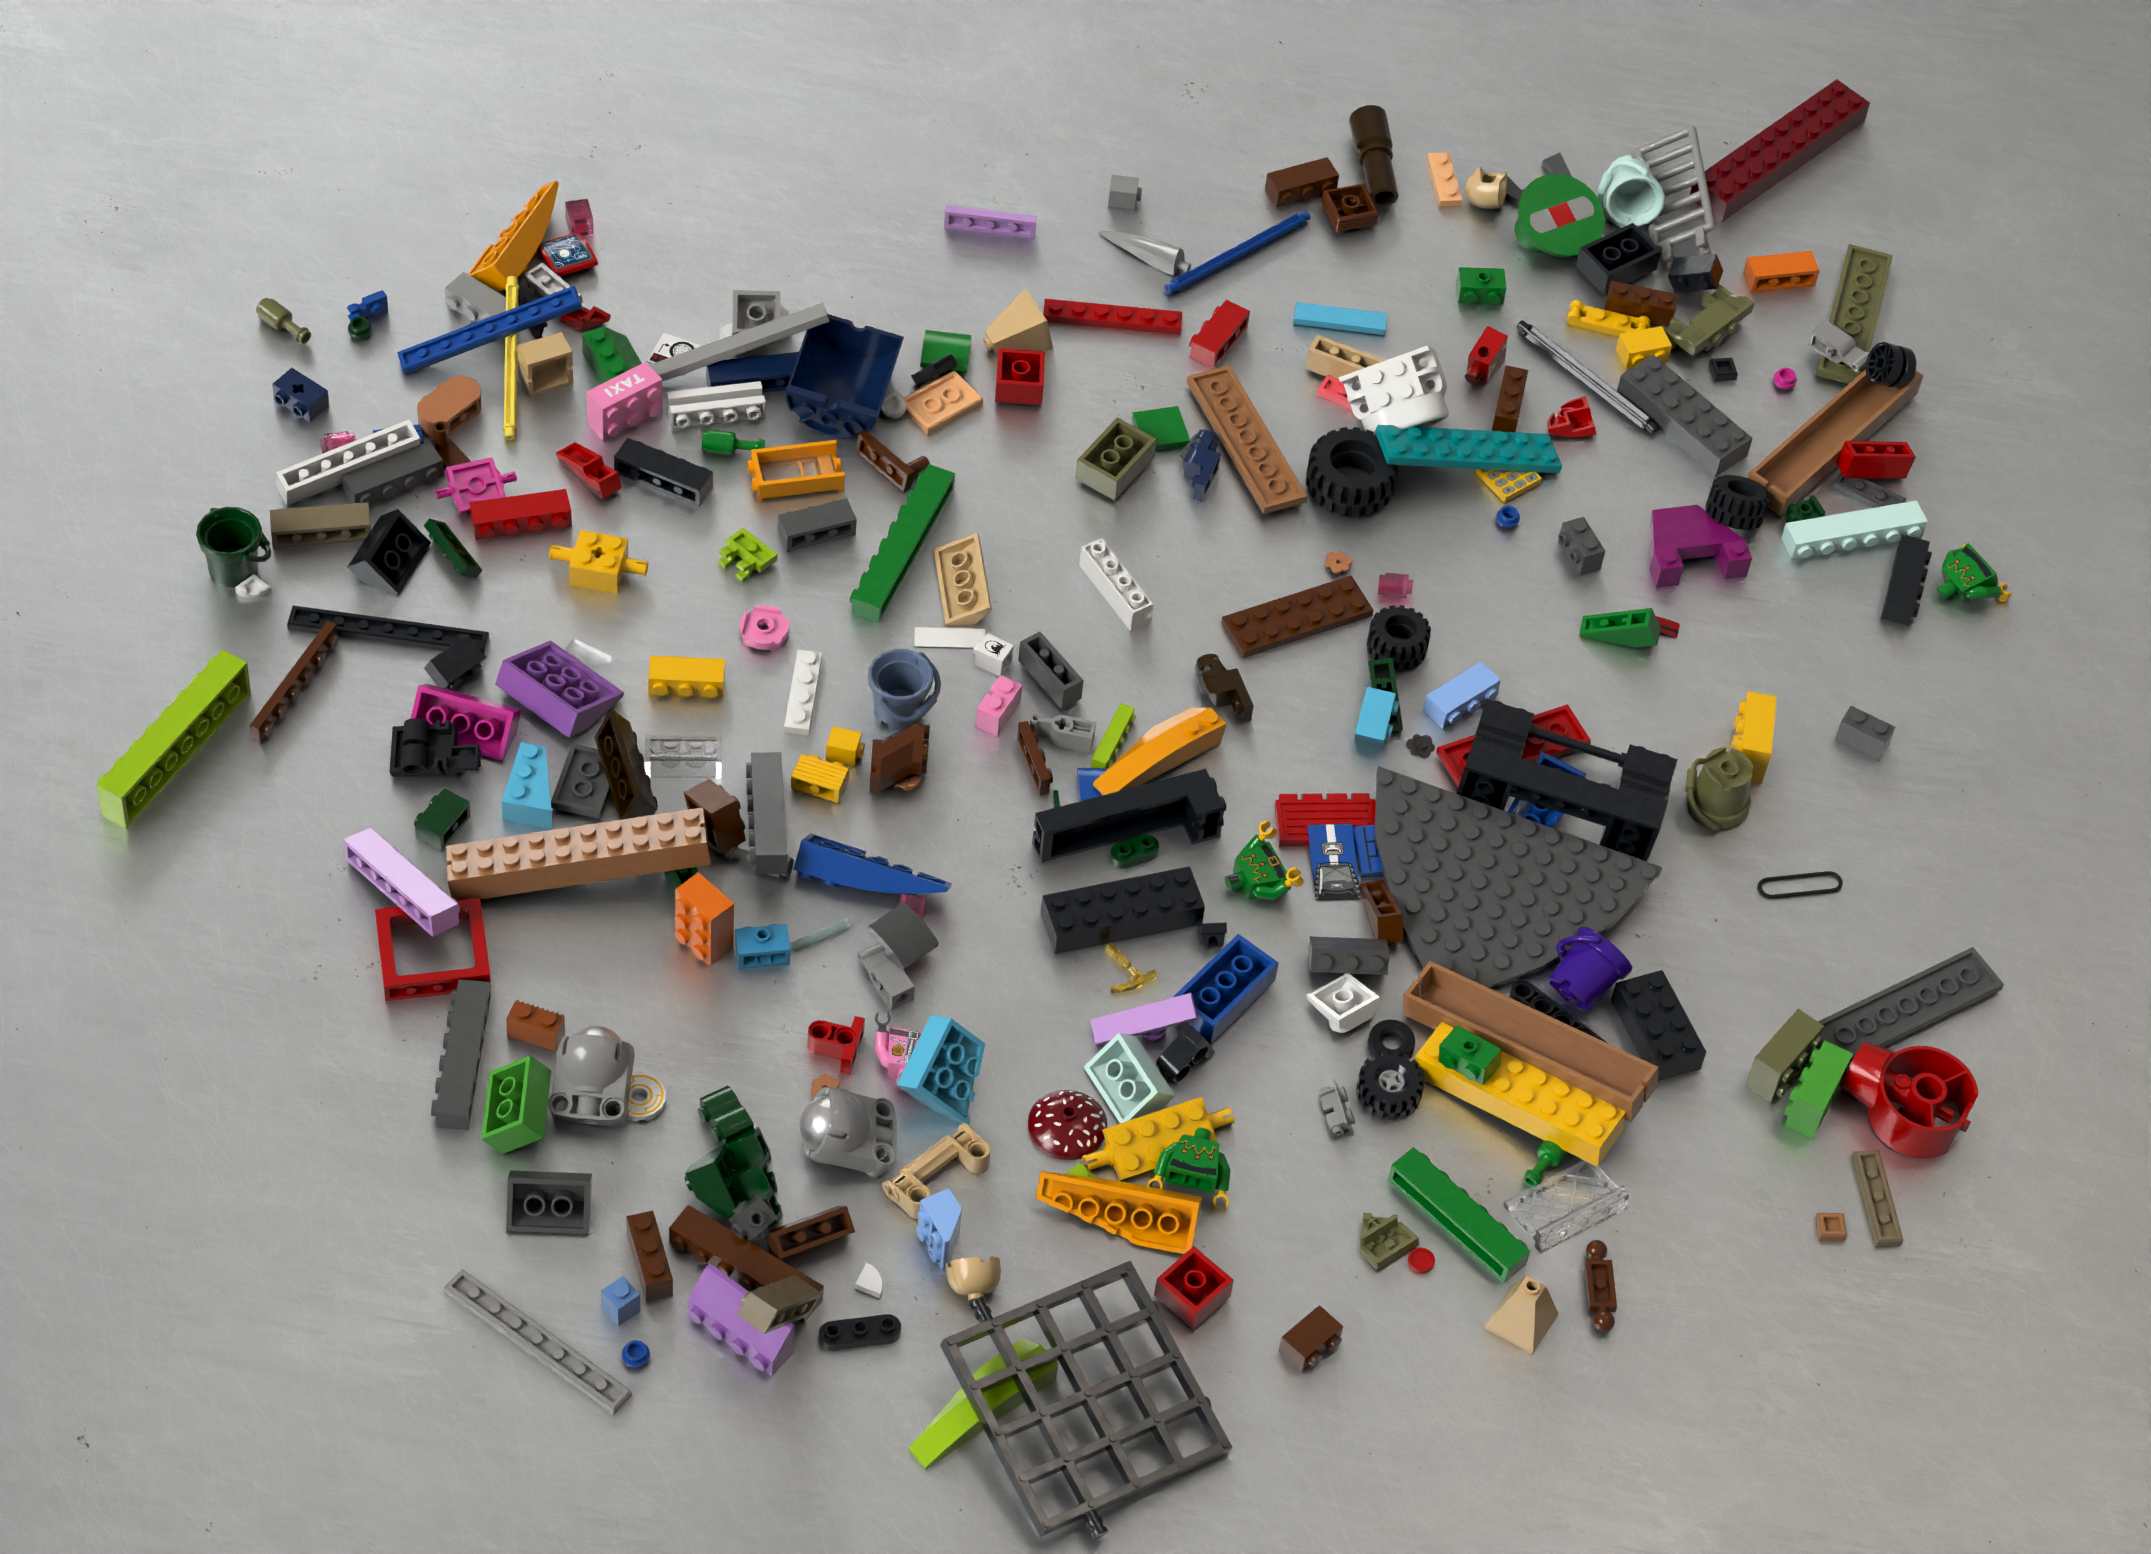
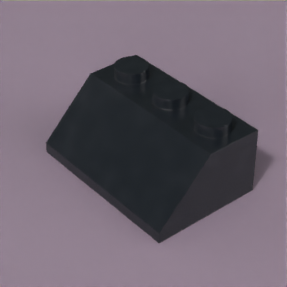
[347,509,431,595]

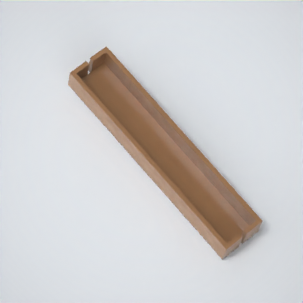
[1748,369,1924,516]
[446,808,711,900]
[1403,961,1659,1122]

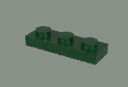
[424,518,482,577]

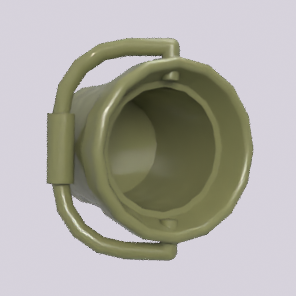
[1685,748,1753,831]

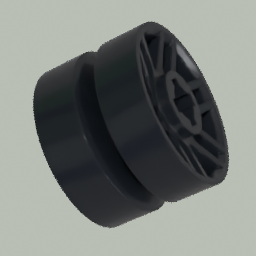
[1866,342,1916,389]

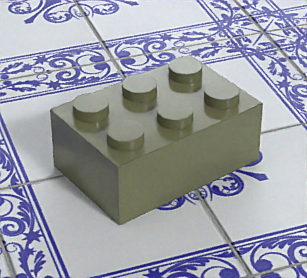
[1075,417,1157,501]
[1745,1009,1824,1103]

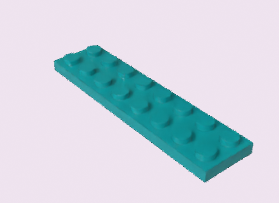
[1375,425,1562,473]

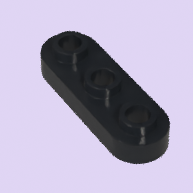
[819,1314,901,1351]

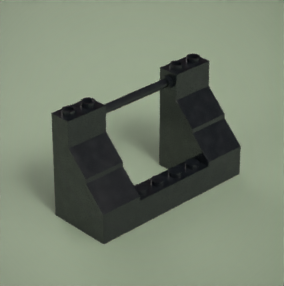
[1456,699,1678,861]

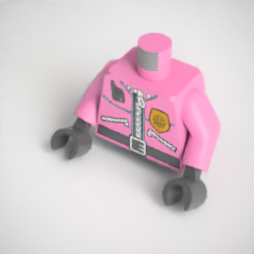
[875,1012,922,1090]

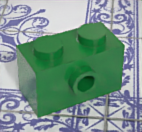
[1456,267,1507,304]
[1438,1025,1501,1086]

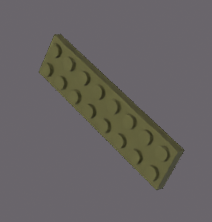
[1815,244,1893,384]

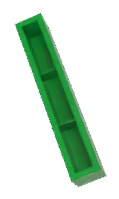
[1388,1147,1530,1283]

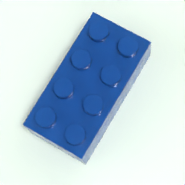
[1173,934,1279,1044]

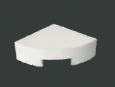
[235,574,271,598]
[855,1262,883,1299]

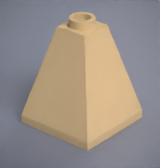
[983,289,1053,355]
[1485,1275,1558,1355]

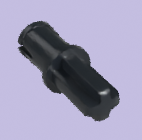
[911,353,957,388]

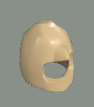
[1465,167,1507,209]

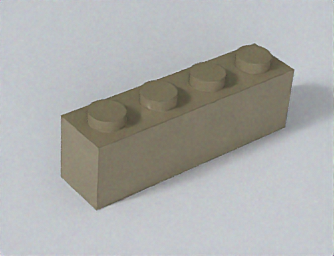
[269,502,371,548]
[738,1275,821,1334]

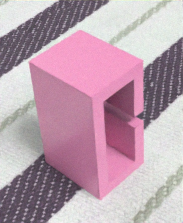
[975,675,1022,737]

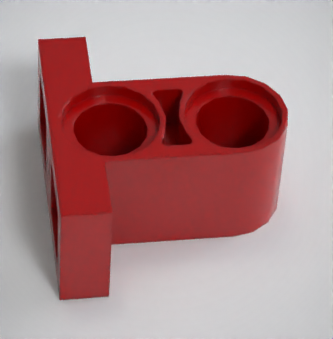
[807,1016,865,1075]

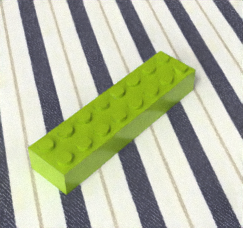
[96,649,251,829]

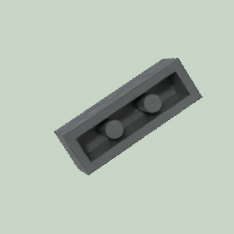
[778,498,857,552]
[1018,632,1084,709]
[1307,936,1390,975]

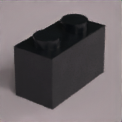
[1668,254,1723,293]
[424,634,487,690]

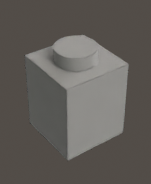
[1108,175,1142,210]

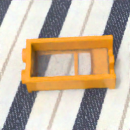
[747,440,845,501]

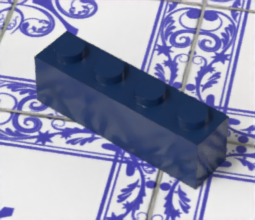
[706,352,799,393]

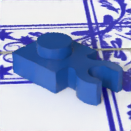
[347,290,388,321]

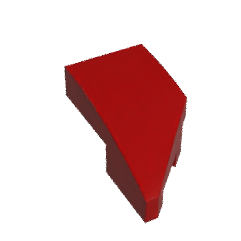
[560,306,611,330]

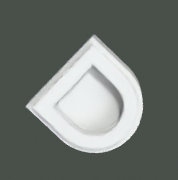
[881,390,906,419]

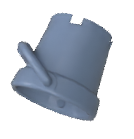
[868,649,941,730]

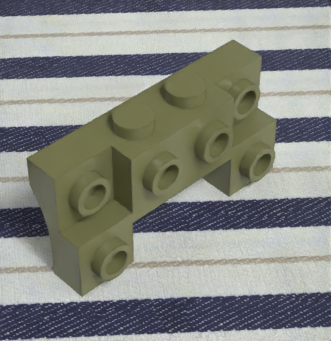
[1662,284,1754,356]

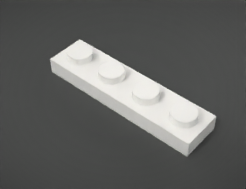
[784,649,822,736]

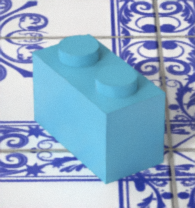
[1355,687,1399,746]

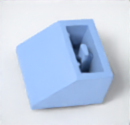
[916,1188,962,1271]

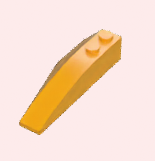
[468,180,559,292]
[1093,707,1227,795]
[1036,1171,1203,1254]

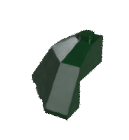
[685,1126,782,1225]

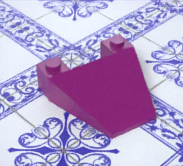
[1649,505,1752,588]

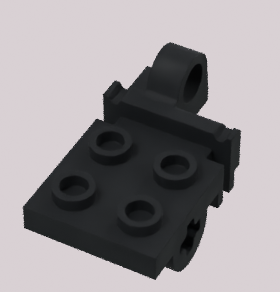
[389,718,481,777]

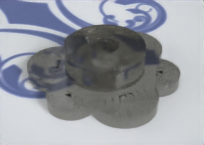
[1406,734,1435,758]

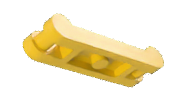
[1566,300,1651,337]

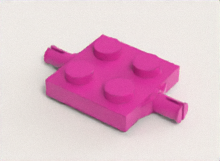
[435,457,517,515]

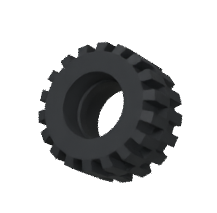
[1705,475,1771,530]
[1367,605,1431,671]

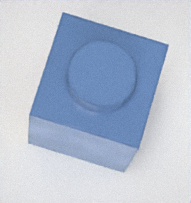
[601,1276,640,1326]

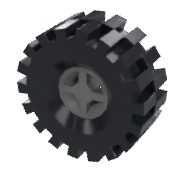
[1356,1051,1425,1120]

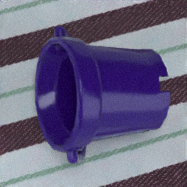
[1548,927,1633,1012]

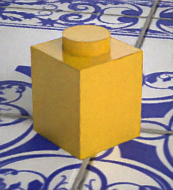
[826,726,865,767]

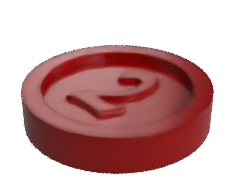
[1408,1248,1435,1274]

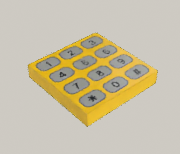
[1475,469,1542,503]

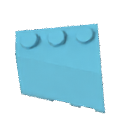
[897,1015,985,1125]

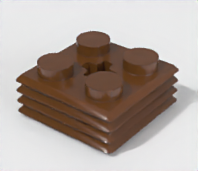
[1321,184,1379,232]

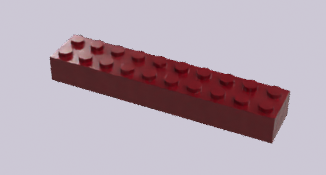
[1690,79,1870,222]

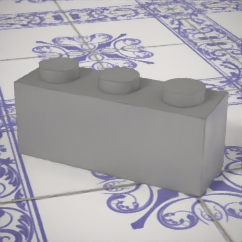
[445,272,506,322]

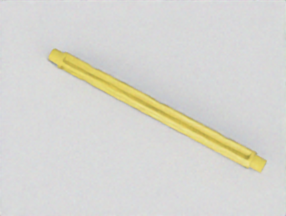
[503,276,519,441]

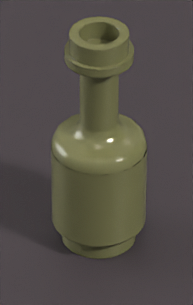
[256,298,311,344]

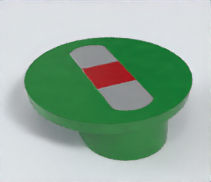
[1514,174,1605,258]

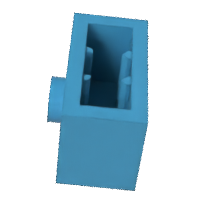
[735,924,791,969]

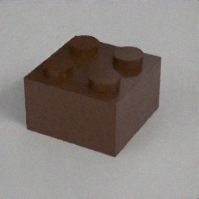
[684,779,746,854]

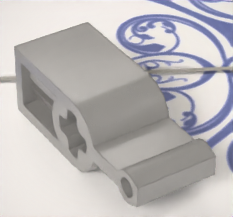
[1808,320,1869,372]
[1030,714,1096,754]
[857,943,915,1010]

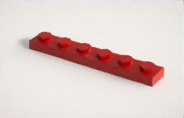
[1043,299,1183,335]

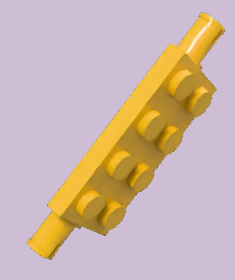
[1082,1096,1234,1181]

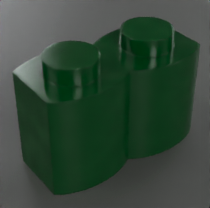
[698,1085,754,1145]

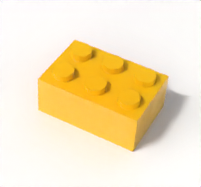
[1731,691,1777,784]

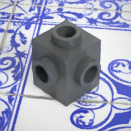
[729,1196,778,1240]

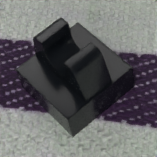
[1197,922,1227,948]

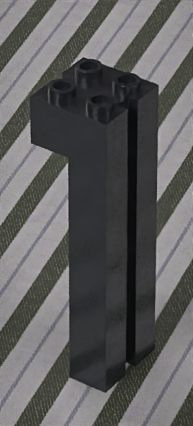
[1032,768,1226,863]

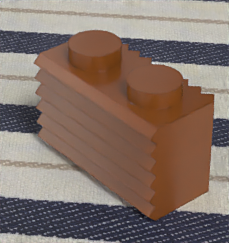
[506,1000,565,1052]

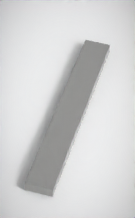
[649,303,829,382]
[444,1269,632,1415]

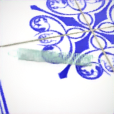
[790,917,854,953]

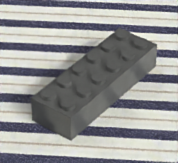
[1617,354,1753,477]

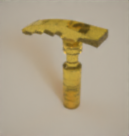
[1104,943,1157,993]

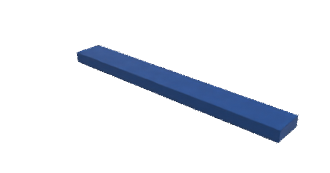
[397,285,583,375]

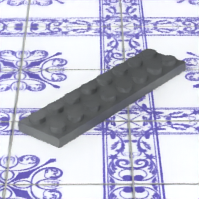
[1818,947,2004,1063]

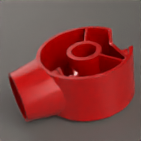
[1840,1041,1979,1159]

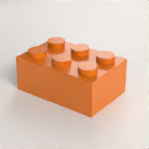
[675,872,734,966]

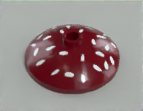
[1028,1090,1107,1160]

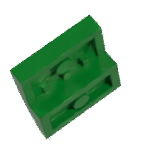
[920,330,972,372]

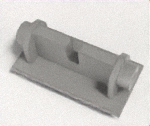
[1319,1079,1355,1136]

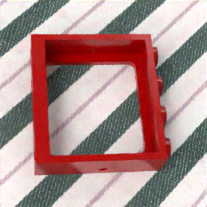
[375,898,491,1001]

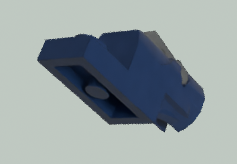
[1180,429,1221,502]

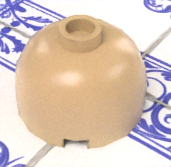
[945,1256,1001,1301]

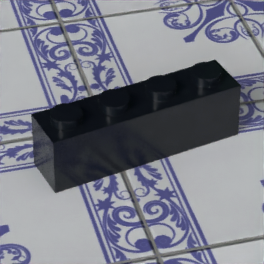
[614,437,713,507]
[1880,534,1932,626]

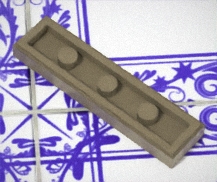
[1852,1150,1903,1247]

